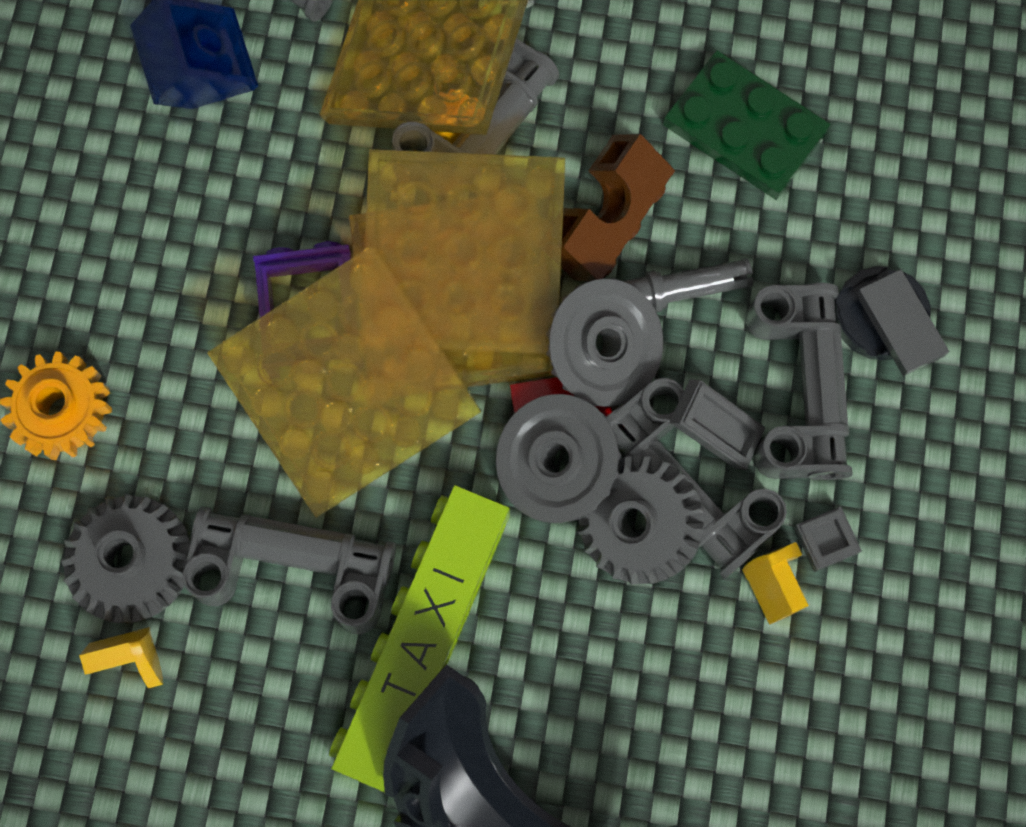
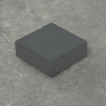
[793,506,862,572]

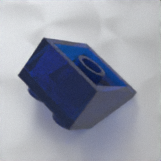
[130,0,259,109]

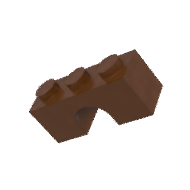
[538,134,675,282]

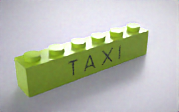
[329,485,510,792]

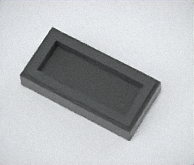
[856,269,950,377]
[669,379,766,470]

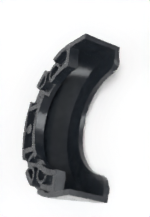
[383,664,682,827]

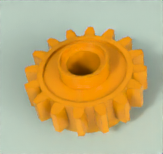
[0,352,112,460]

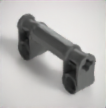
[390,26,559,210]
[745,283,853,480]
[607,378,787,580]
[183,506,396,634]

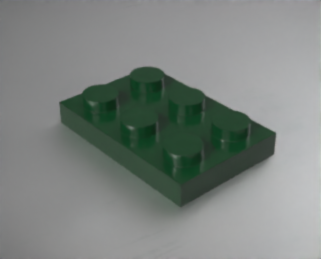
[663,50,831,200]

